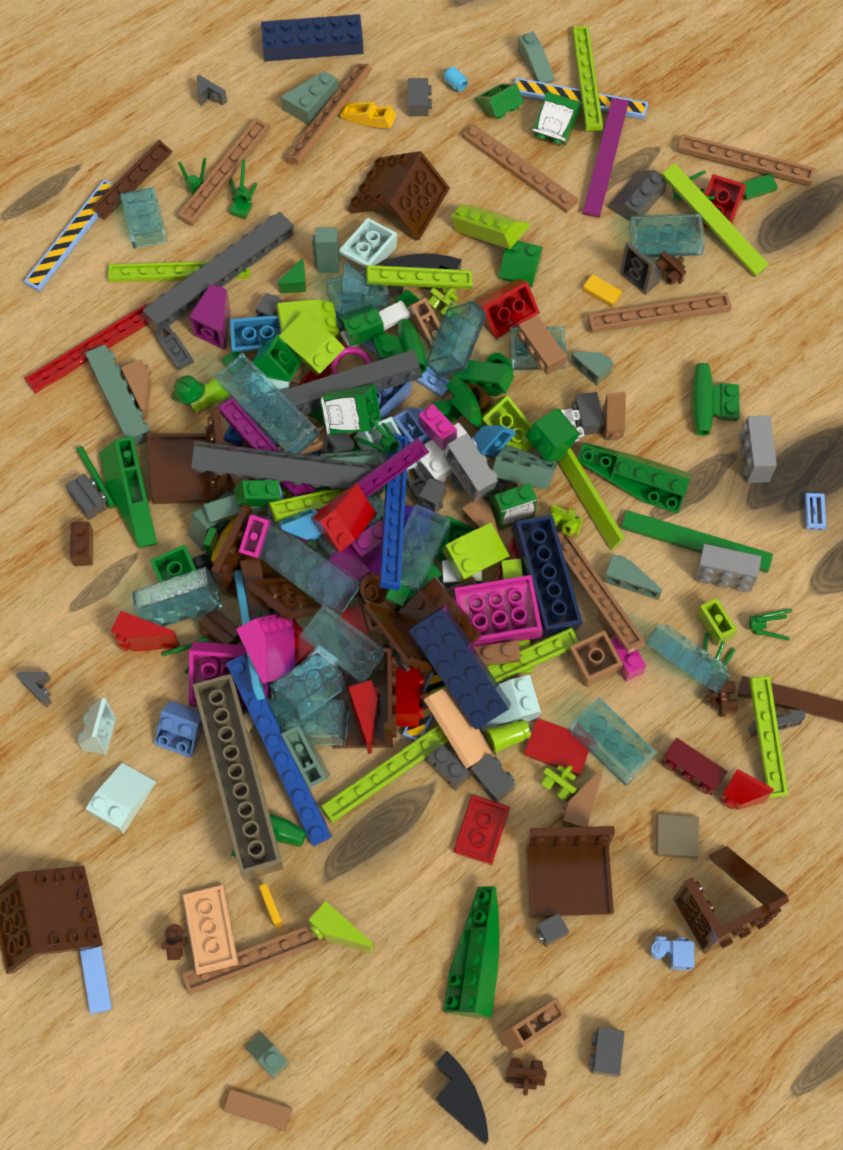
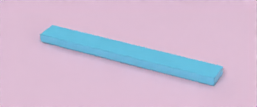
[234,570,265,700]

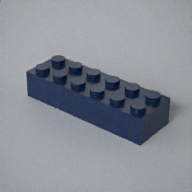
[261,14,364,62]
[511,515,583,636]
[409,605,511,730]

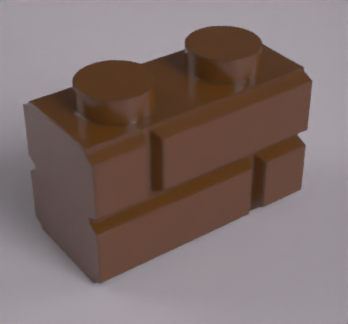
[70,521,93,566]
[198,607,241,645]

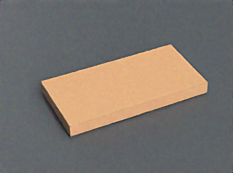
[424,687,493,769]
[183,884,239,975]

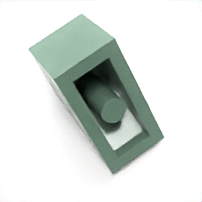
[571,352,614,386]
[245,1032,289,1079]

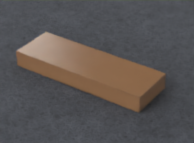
[223,1089,293,1131]

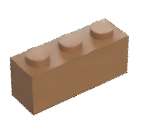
[517,315,567,375]

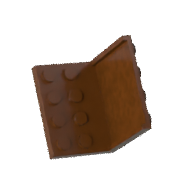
[347,151,450,240]
[146,409,228,504]
[211,504,315,611]
[364,577,482,674]
[333,648,397,749]
[526,826,615,917]
[0,866,103,974]
[673,877,783,954]

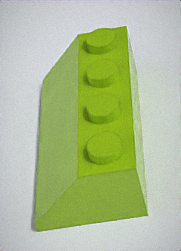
[450,205,531,249]

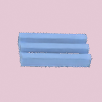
[804,493,826,530]

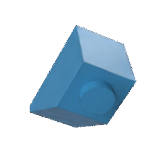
[473,426,516,459]
[277,508,321,540]

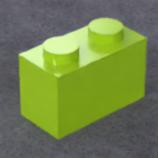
[697,598,737,646]

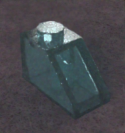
[343,263,369,304]

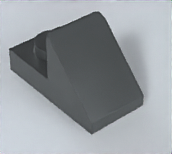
[197,75,227,106]
[16,672,52,707]

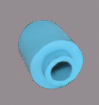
[444,67,468,92]

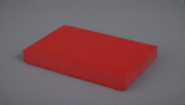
[524,718,594,776]
[453,795,510,865]

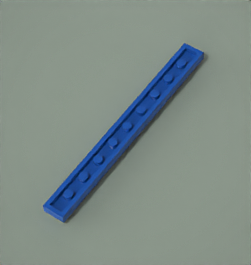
[379,433,409,591]
[226,654,333,846]

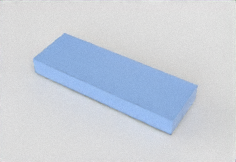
[80,946,113,1015]

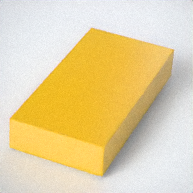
[582,274,623,307]
[259,883,283,928]

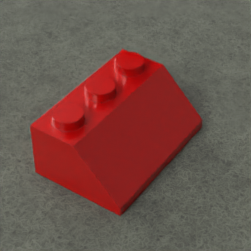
[474,279,540,338]

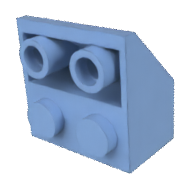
[392,408,432,445]
[154,701,204,758]

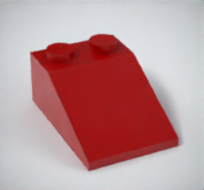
[694,174,746,230]
[311,483,377,552]
[111,611,180,652]
[348,680,381,754]

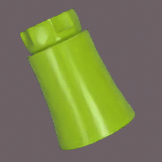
[190,375,229,413]
[485,720,531,755]

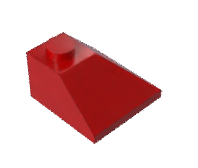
[720,769,774,810]

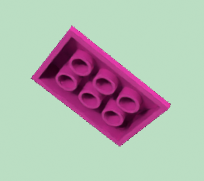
[454,575,542,646]
[236,614,295,684]
[189,642,270,710]

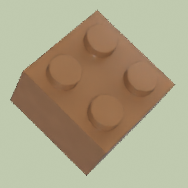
[569,630,623,687]

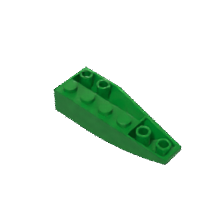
[99,436,158,548]
[578,443,692,514]
[443,886,500,1018]

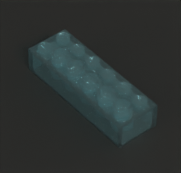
[214,353,320,455]
[259,517,360,615]

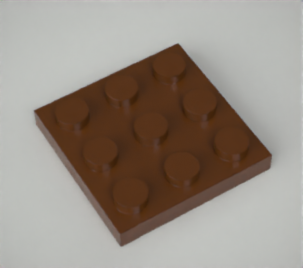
[247,576,328,620]

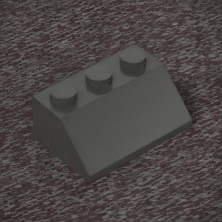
[607,170,667,225]

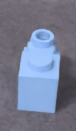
[650,936,694,971]

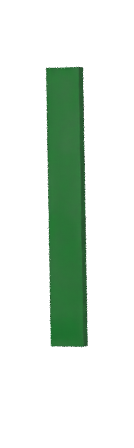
[621,510,773,573]

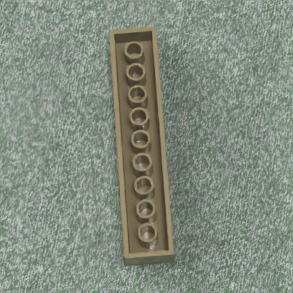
[193,674,284,881]

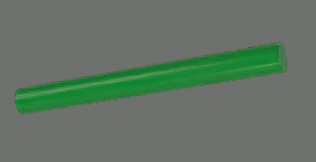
[76,446,116,509]

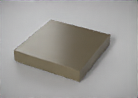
[657,814,699,859]

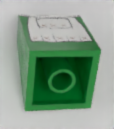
[533,92,581,146]
[320,384,381,434]
[486,483,537,530]

